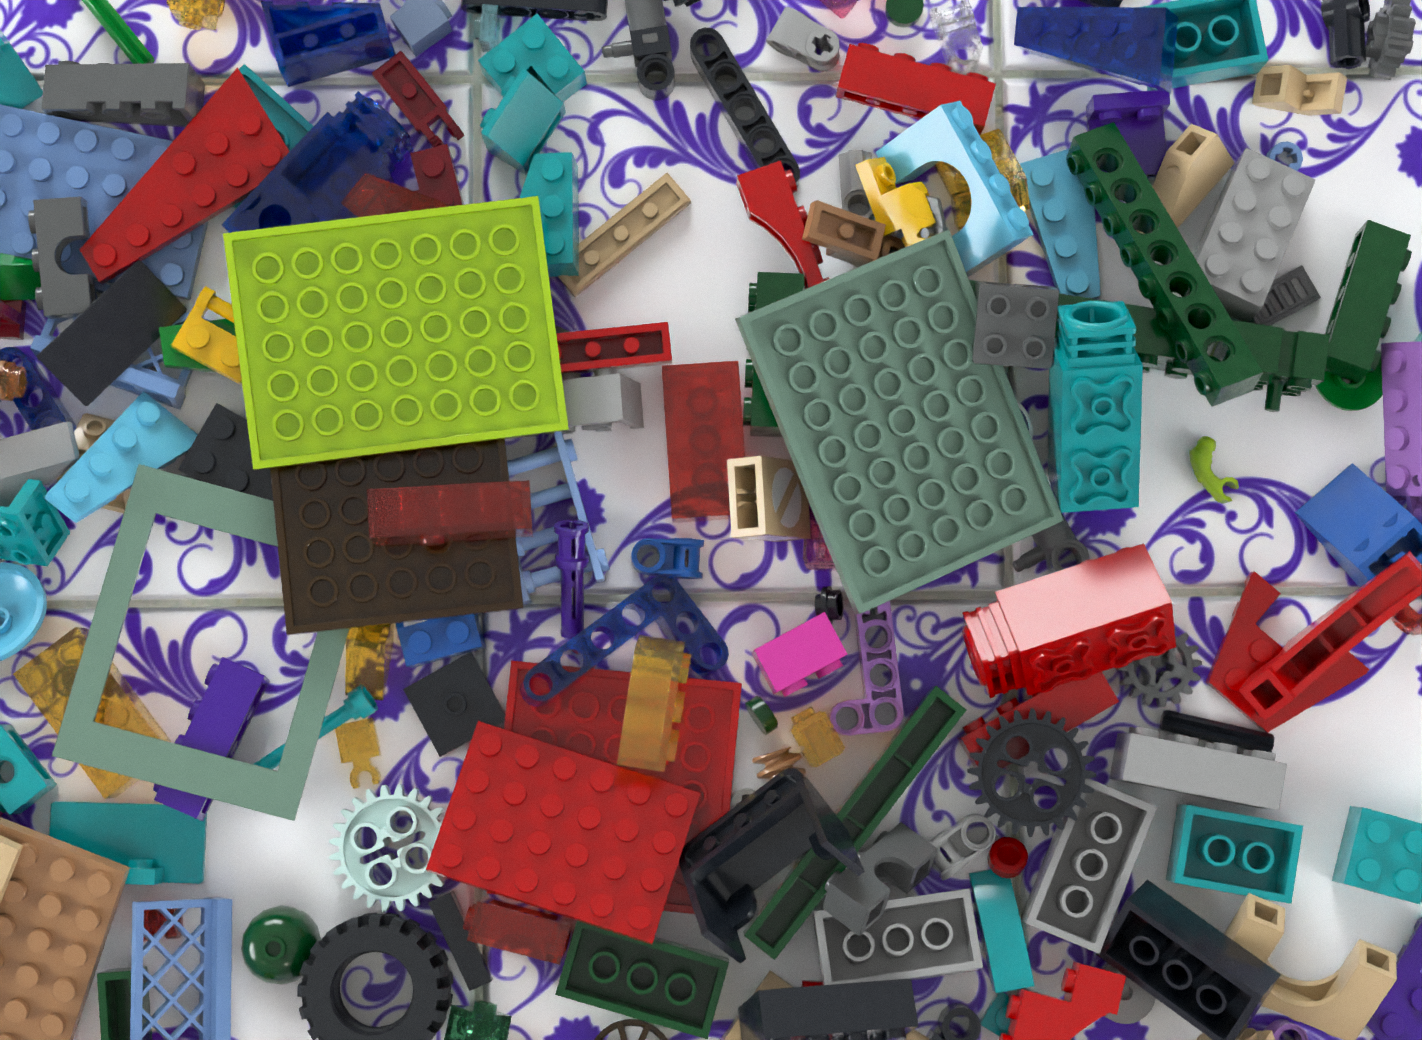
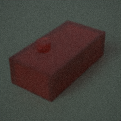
[367,480,533,546]

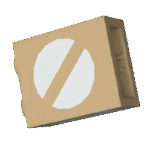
[727,455,811,542]

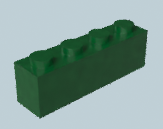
[1324,220,1412,383]

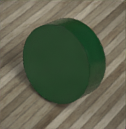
[885,0,924,28]
[745,696,778,735]

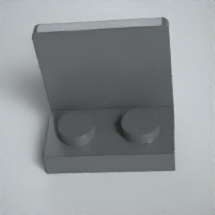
[972,281,1059,369]

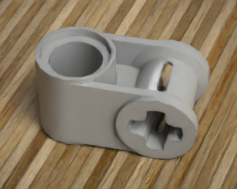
[766,7,840,72]
[928,814,996,881]

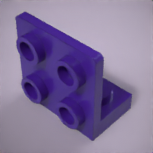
[1086,89,1170,177]

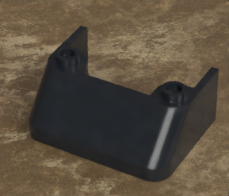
[679,768,865,964]

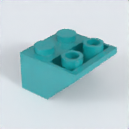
[480,68,566,175]

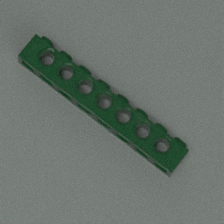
[1066,122,1263,407]

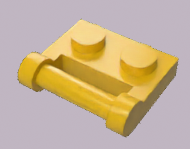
[171,286,242,385]

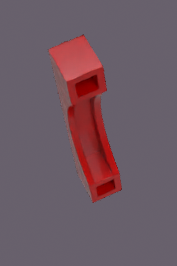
[736,161,830,289]

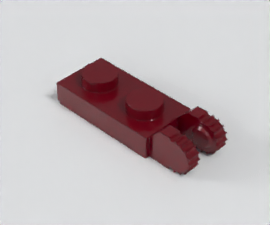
[371,51,465,147]

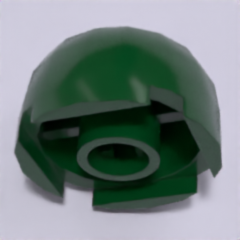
[241,905,321,985]

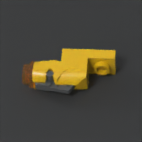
[855,157,948,247]

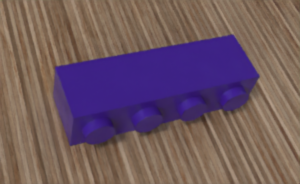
[153,657,270,821]

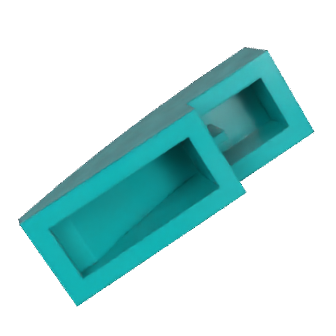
[968,869,1035,993]

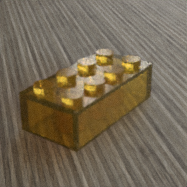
[13,627,172,799]

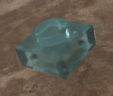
[474,4,501,52]

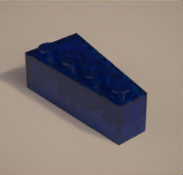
[1014,7,1178,94]

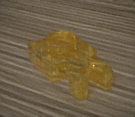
[335,718,382,789]

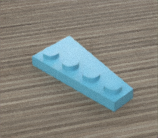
[1016,149,1101,299]
[44,391,198,523]

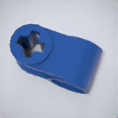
[630,538,704,579]

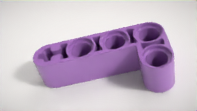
[828,601,904,736]

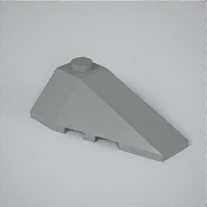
[0,421,80,507]

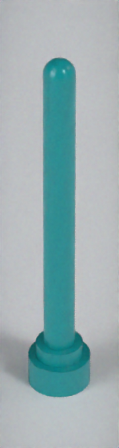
[253,684,378,770]

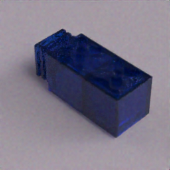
[221,91,414,233]

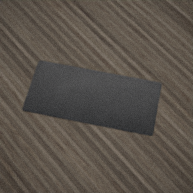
[37,260,187,406]

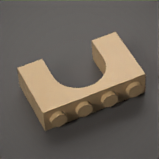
[1224,893,1397,1040]

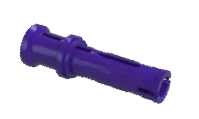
[554,520,589,639]

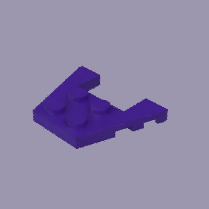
[1365,917,1422,1040]

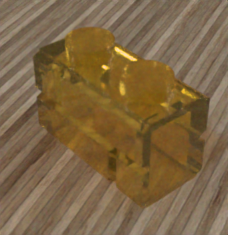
[788,706,845,768]

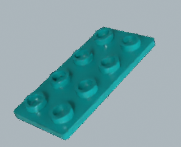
[49,801,207,885]

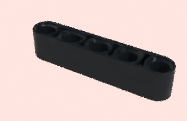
[690,27,800,194]

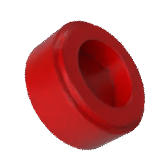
[987,837,1028,878]

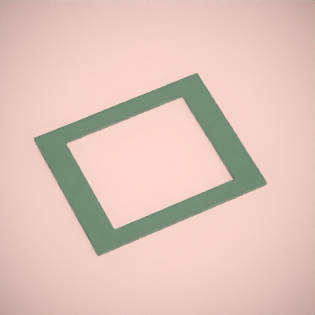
[52,464,350,821]

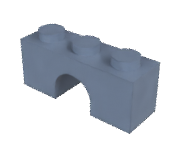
[389,0,452,57]

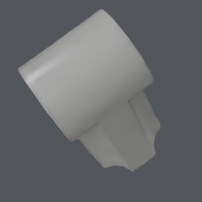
[838,150,874,220]

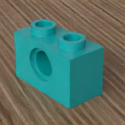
[0,724,57,815]

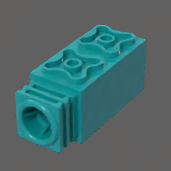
[1048,301,1143,513]

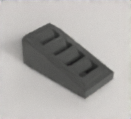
[1249,265,1321,326]

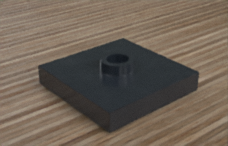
[403,652,505,757]

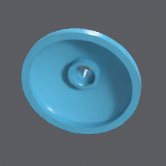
[0,562,47,661]

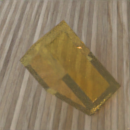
[345,624,394,701]

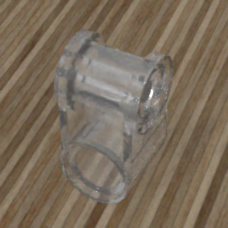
[930,0,983,75]

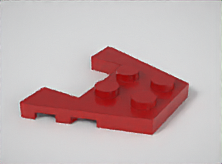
[1206,571,1370,733]

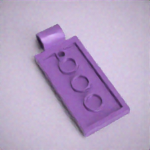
[1381,341,1422,524]

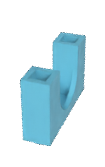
[876,101,1034,277]

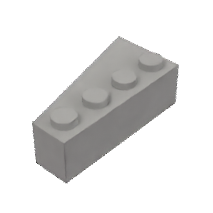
[505,368,644,439]

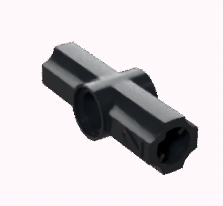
[1321,0,1370,69]

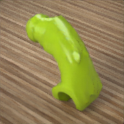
[1189,436,1239,504]

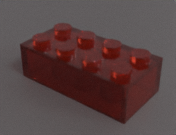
[662,361,745,523]

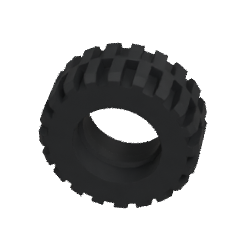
[297,912,454,1040]

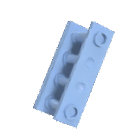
[507,431,610,605]

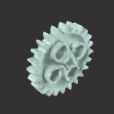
[329,784,445,912]

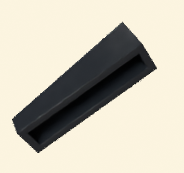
[428,891,493,991]

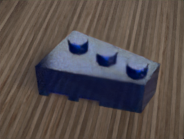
[261,1,396,87]

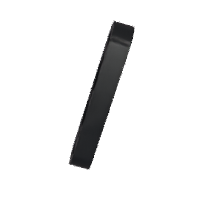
[461,0,608,21]

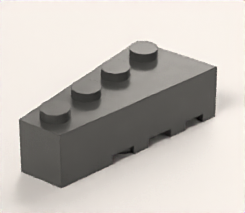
[41,61,205,127]

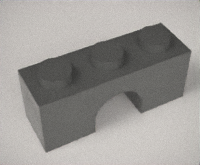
[28,197,96,319]
[822,822,938,936]

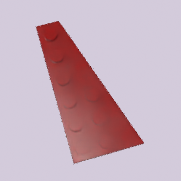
[79,67,299,285]

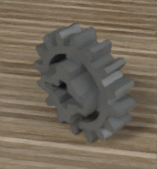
[1366,0,1416,80]
[1116,626,1202,707]

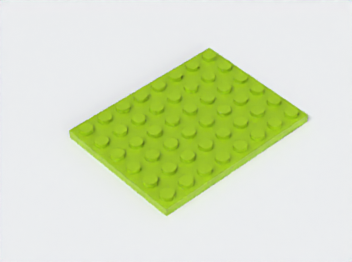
[223,196,569,470]

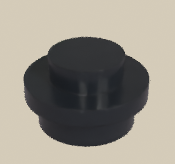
[814,586,844,624]

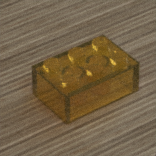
[617,635,691,772]

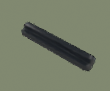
[1160,710,1275,752]

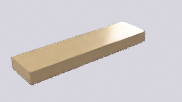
[558,172,691,298]

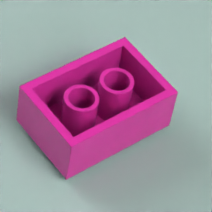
[752,612,847,697]

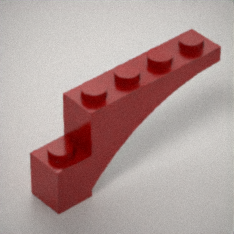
[1239,551,1422,721]
[999,961,1126,1040]

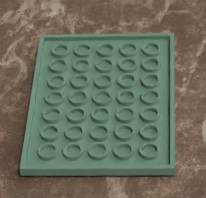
[735,230,1064,614]

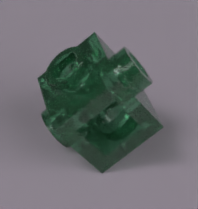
[444,1000,512,1040]

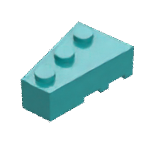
[520,152,579,277]

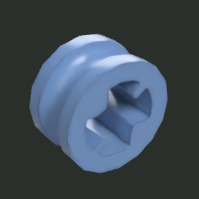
[1266,141,1303,171]

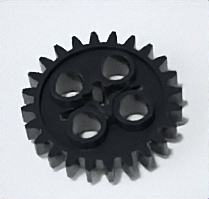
[967,709,1096,837]

